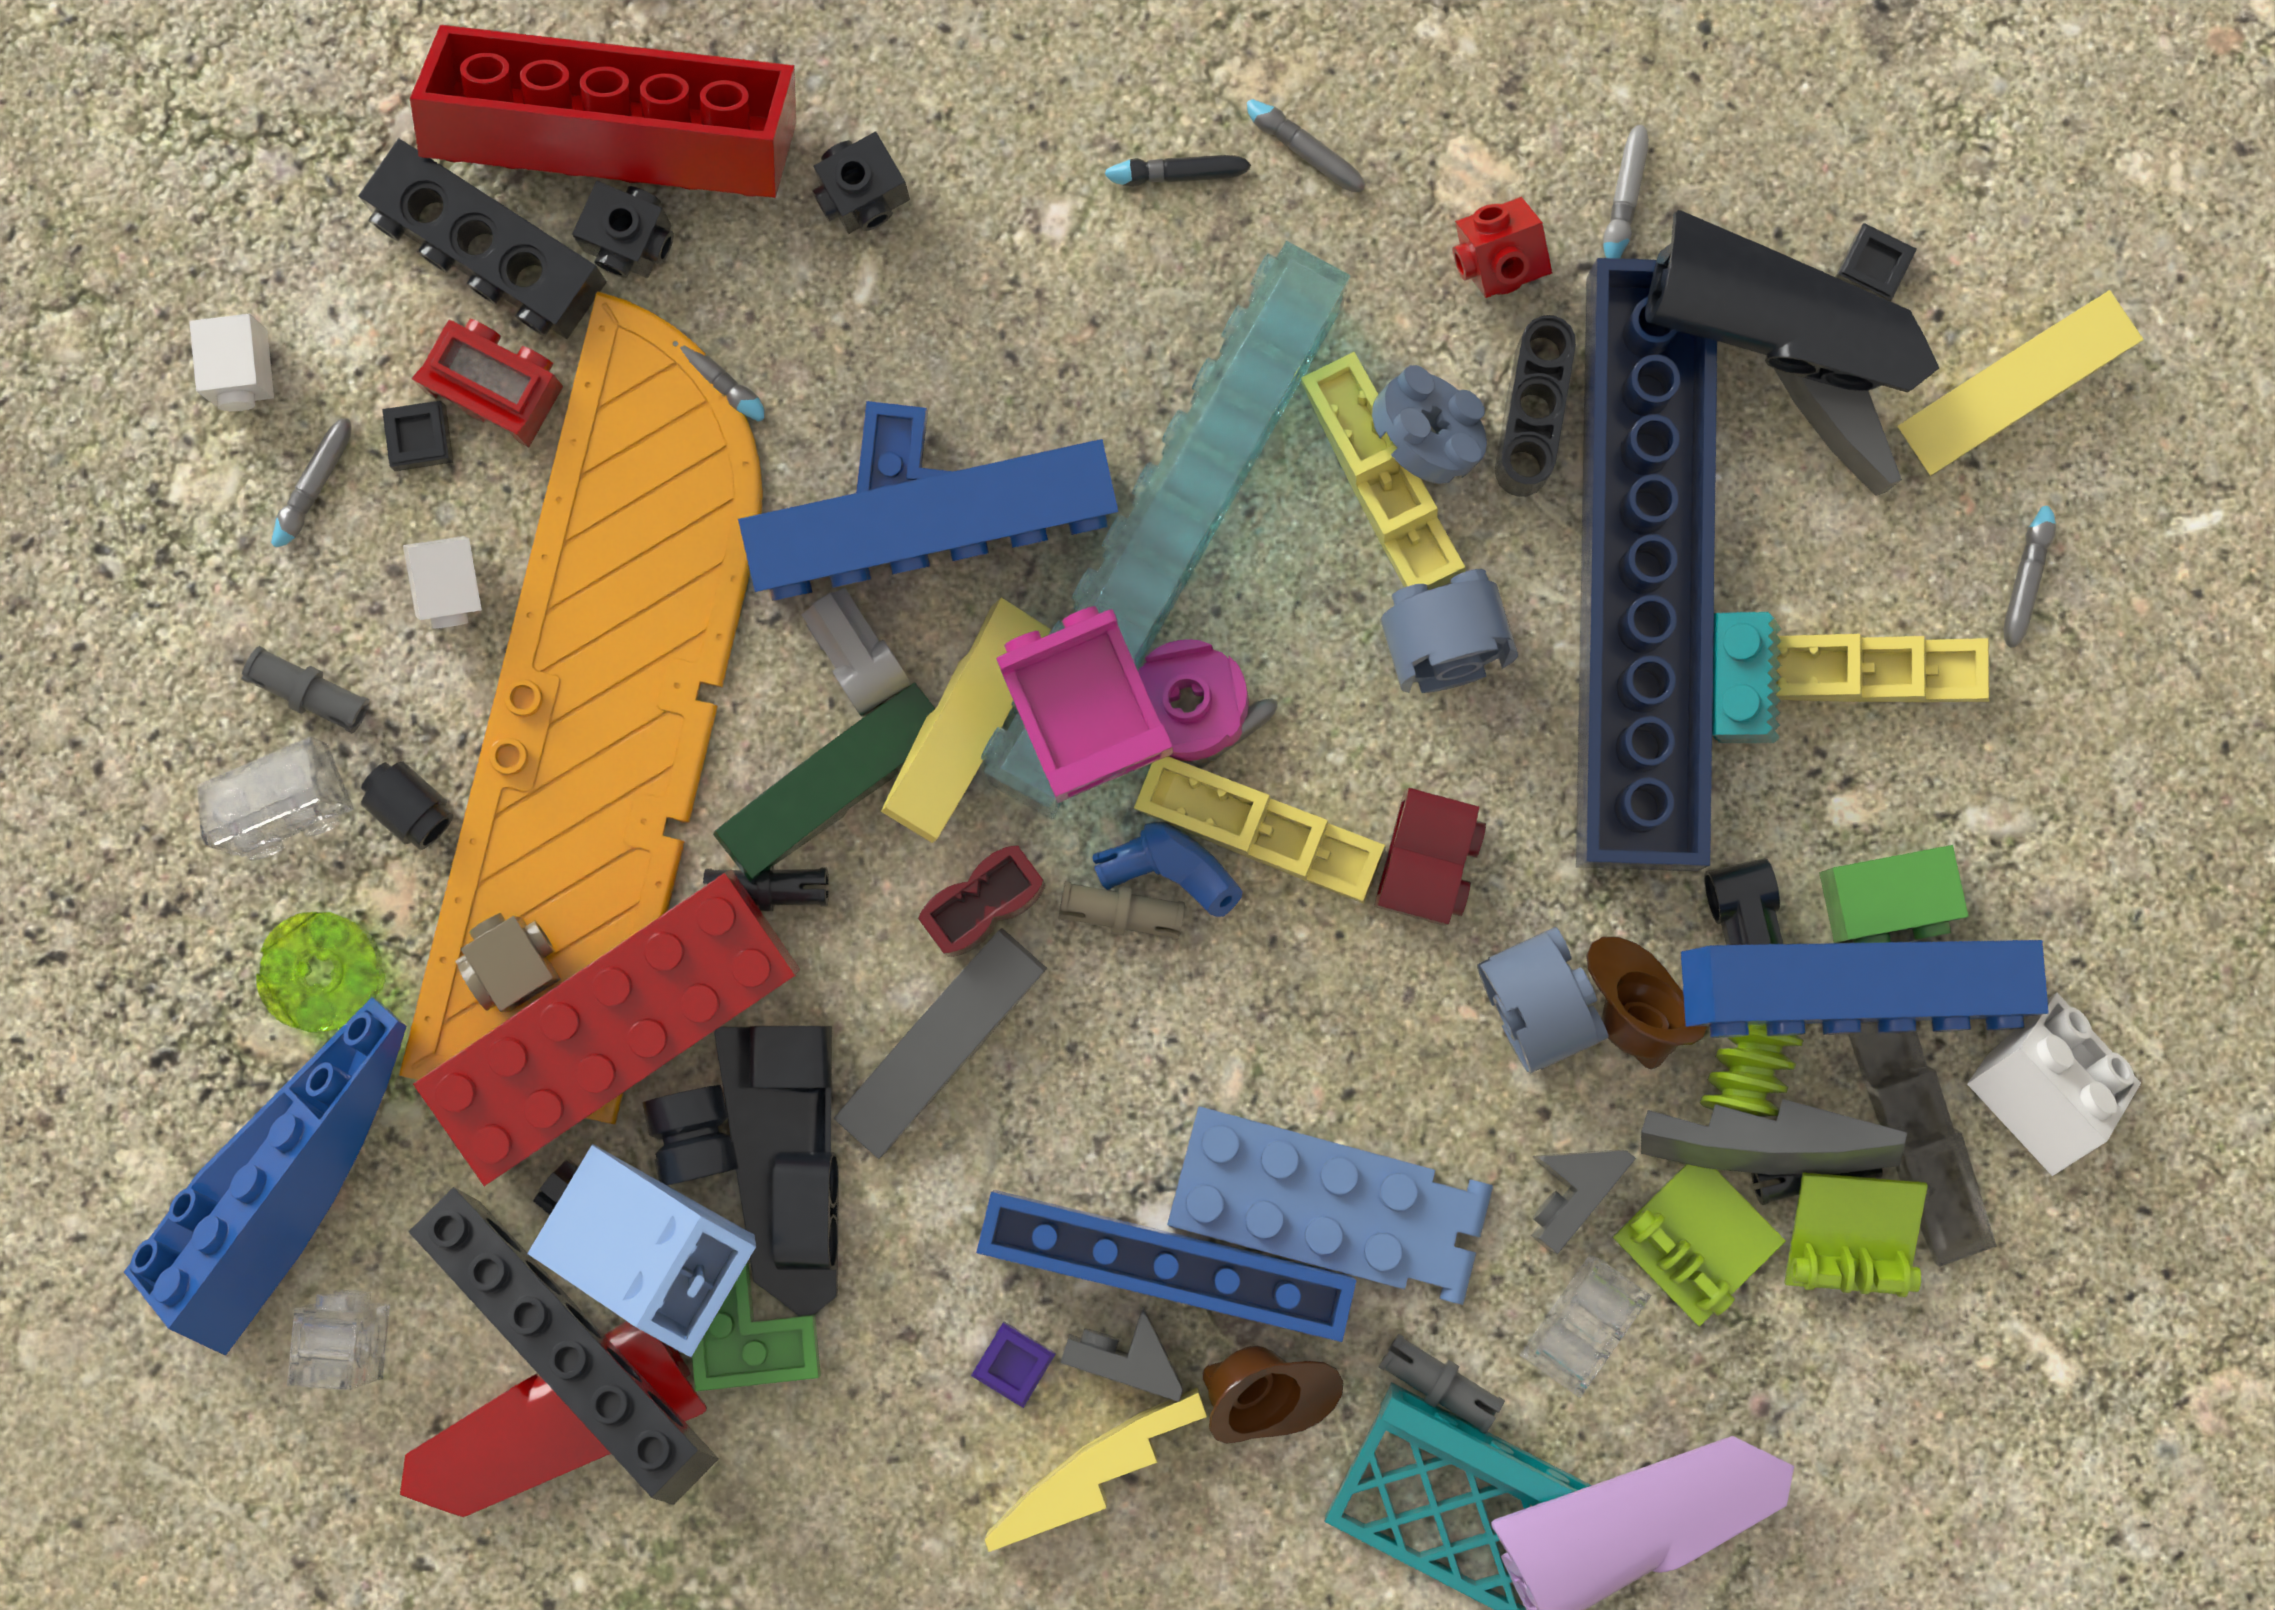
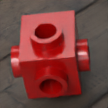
[1452,196,1552,298]

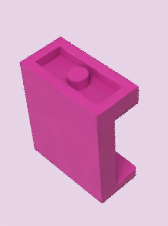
[996,606,1173,803]

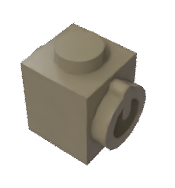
[455,913,561,1012]

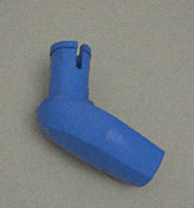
[1092,822,1243,917]

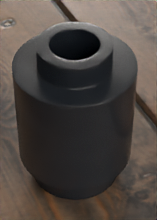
[361,761,454,850]

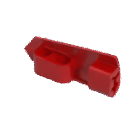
[400,1321,707,1518]

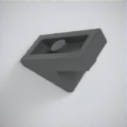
[1531,1150,1636,1254]
[1060,1307,1183,1402]

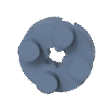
[1372,365,1487,484]

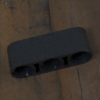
[1495,315,1576,497]

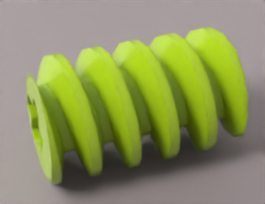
[1700,1025,1804,1117]

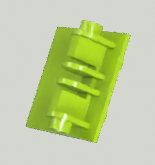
[1612,1164,1786,1327]
[1784,1173,1928,1298]

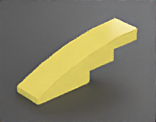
[1897,290,2144,476]
[1301,352,1465,590]
[881,597,1051,843]
[1776,634,1989,702]
[1134,756,1386,904]
[985,1388,1207,1552]

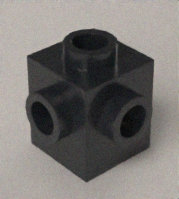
[812,131,910,234]
[572,180,674,278]

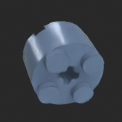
[1381,569,1518,693]
[1477,927,1608,1074]

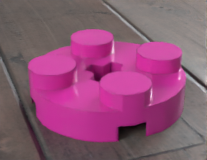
[1138,639,1249,761]

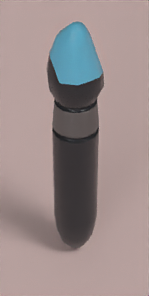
[1105,155,1251,187]

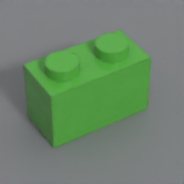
[1819,845,1969,943]

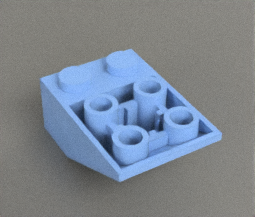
[527,1144,756,1357]

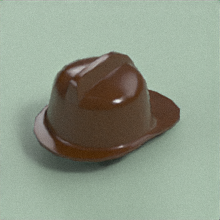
[1586,937,1707,1069]
[1202,1345,1344,1444]

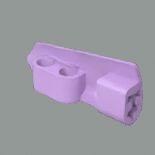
[1492,1436,1794,1610]

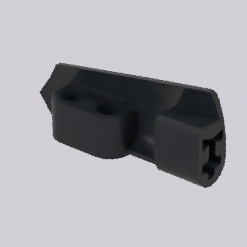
[1645,210,1939,393]
[714,1026,839,1316]

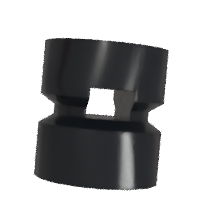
[642,1085,739,1186]

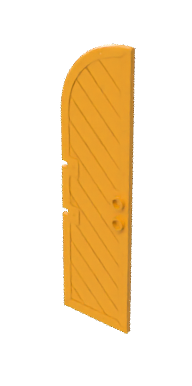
[399,291,763,1125]

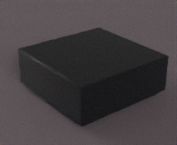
[1835,223,1917,301]
[382,400,454,471]

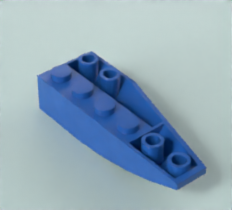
[124,997,407,1356]

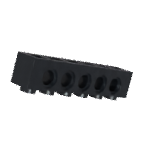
[408,1187,719,1505]

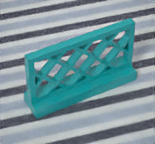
[1324,1382,1592,1610]

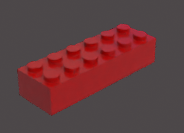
[410,25,796,198]
[413,869,800,1186]

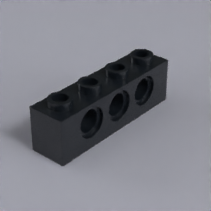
[358,138,607,339]

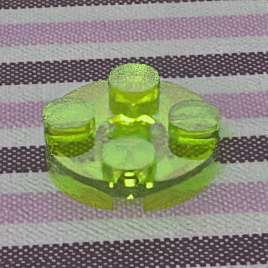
[256,912,386,1033]

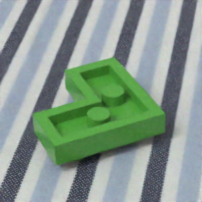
[692,1261,821,1392]

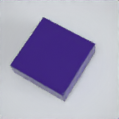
[971,1321,1056,1408]

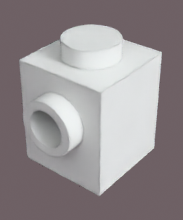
[189,313,274,411]
[403,536,482,629]

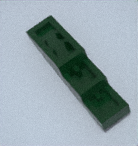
[713,682,936,882]

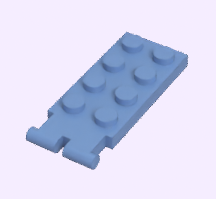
[1167,1106,1493,1305]

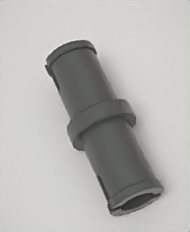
[241,646,370,733]
[1379,1334,1505,1434]

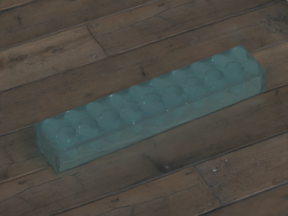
[981,240,1351,820]

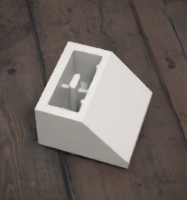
[1967,993,2141,1176]

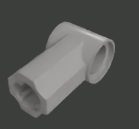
[801,587,911,716]

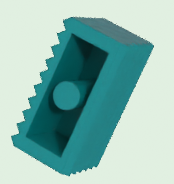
[1712,612,1782,743]

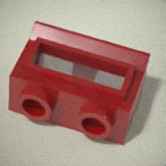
[412,318,563,448]

